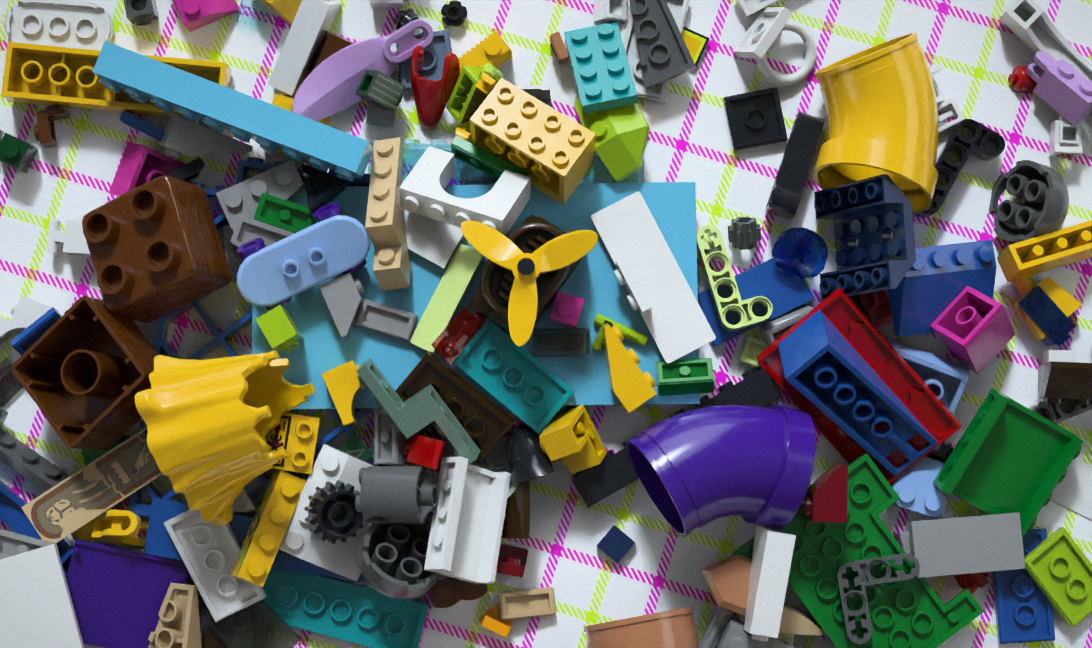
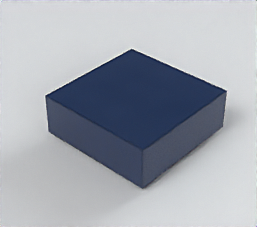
[596,525,635,564]

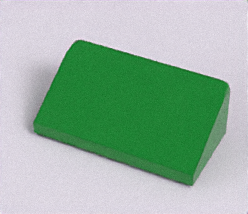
[656,358,714,396]

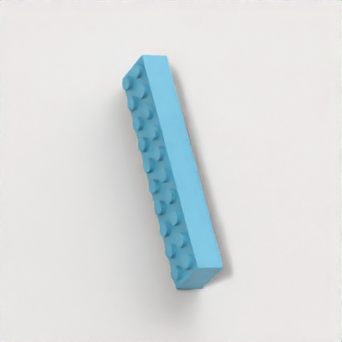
[92,41,373,182]

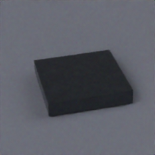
[723,87,788,151]

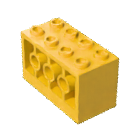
[470,78,596,206]

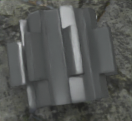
[728,216,761,250]

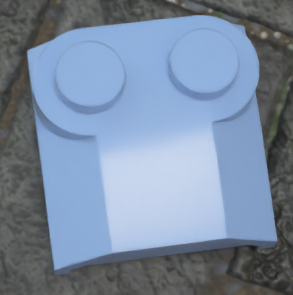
[891,457,947,519]

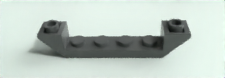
[0,407,70,492]

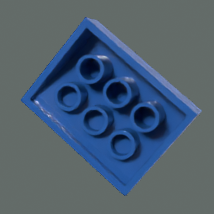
[888,240,997,338]

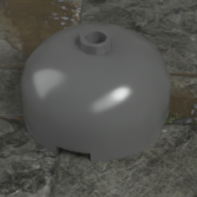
[989,160,1069,243]
[358,523,441,600]

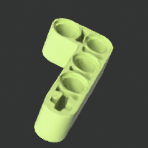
[696,225,773,332]

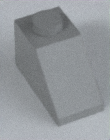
[319,273,365,339]

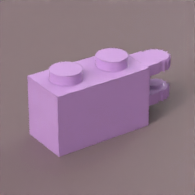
[1026,51,1092,126]

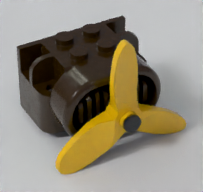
[461,214,598,347]

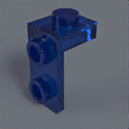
[1018,286,1076,347]

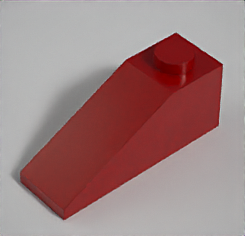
[403,434,448,470]

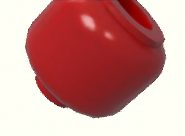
[1008,66,1038,93]

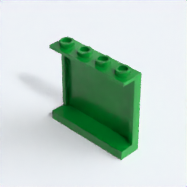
[933,388,1084,536]

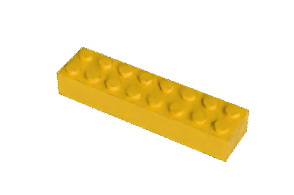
[1,42,232,121]

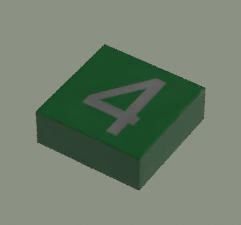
[339,434,374,462]

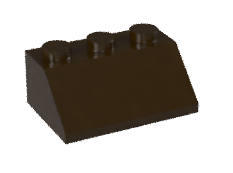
[1038,361,1092,405]

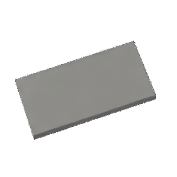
[909,512,1025,578]

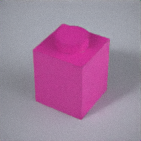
[549,291,585,329]

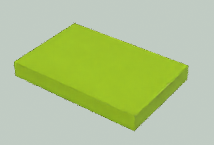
[1024,527,1092,628]

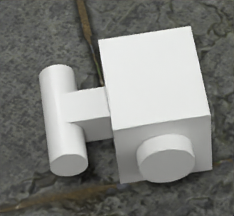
[47,216,91,257]

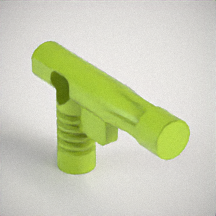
[591,313,648,351]

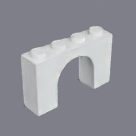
[399,146,531,236]

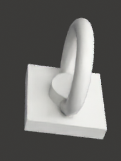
[732,7,817,86]

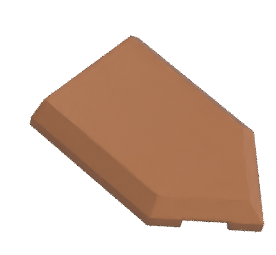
[700,554,752,617]

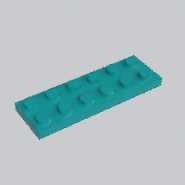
[253,568,429,648]

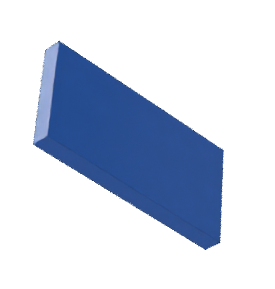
[698,250,814,347]
[143,497,254,561]
[992,529,1055,644]

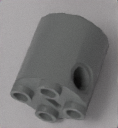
[355,466,438,524]

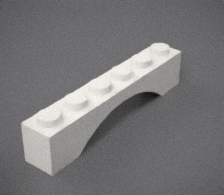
[999,0,1092,82]

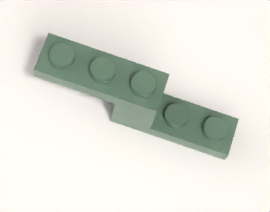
[356,358,480,465]

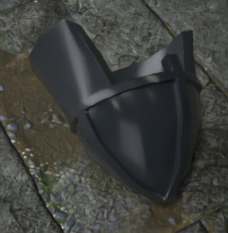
[508,424,555,487]

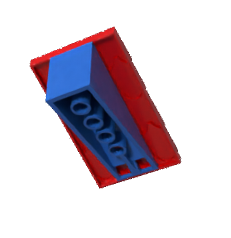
[756,287,962,484]

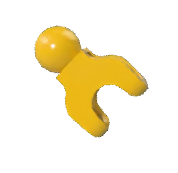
[71,510,149,549]

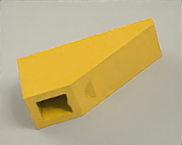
[602,323,657,413]

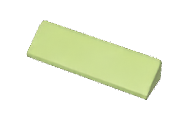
[409,243,484,355]

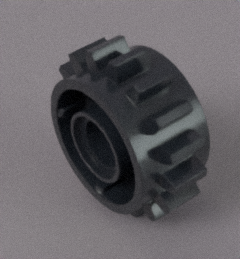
[304,480,364,544]

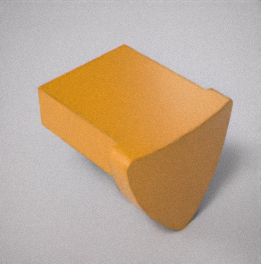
[479,603,512,638]

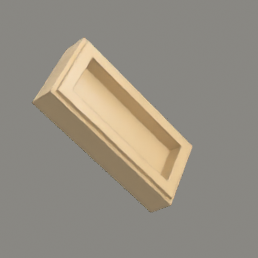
[497,587,556,620]

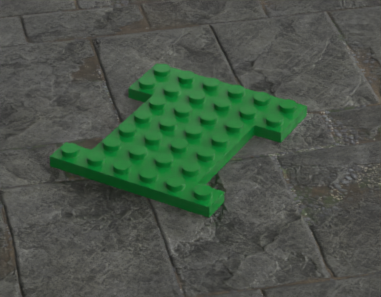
[731,453,984,648]

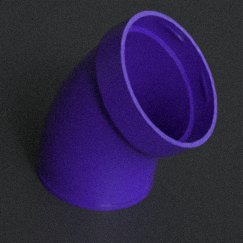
[626,404,816,537]

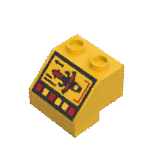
[265,413,320,474]

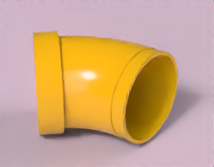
[813,32,938,214]

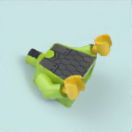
[446,63,503,142]

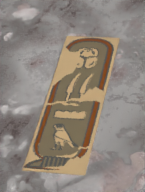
[21,427,162,543]

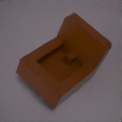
[34,105,70,148]

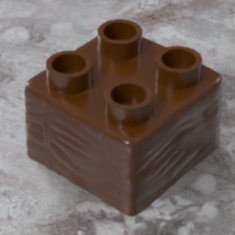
[82,175,231,324]
[12,296,159,450]

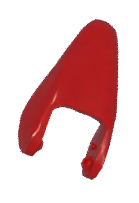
[411,46,460,130]

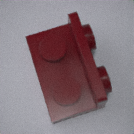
[497,544,528,578]

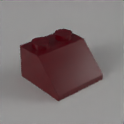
[800,464,848,523]

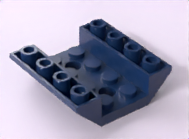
[814,174,916,301]

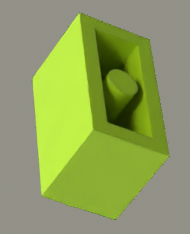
[255,305,304,354]

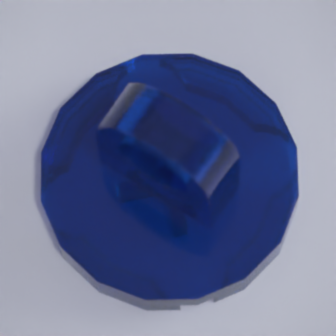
[772,227,828,280]

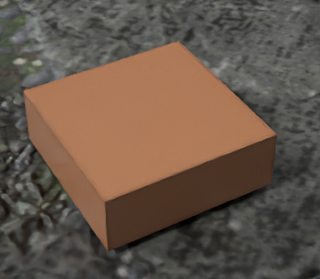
[549,31,569,65]

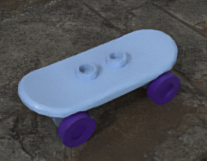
[237,202,370,310]

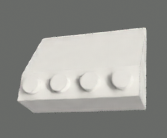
[279,444,374,582]

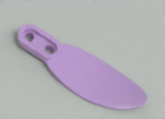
[292,19,433,121]

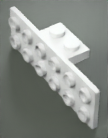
[591,191,716,364]

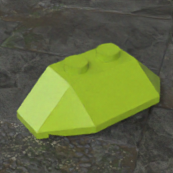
[574,95,650,183]

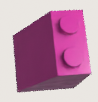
[930,285,1015,374]

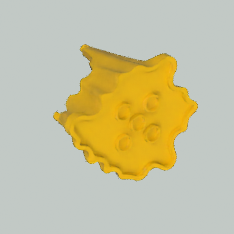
[135,350,315,526]

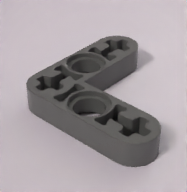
[837,553,920,644]

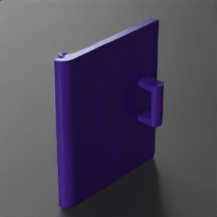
[66,539,191,648]

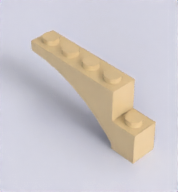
[365,137,411,291]

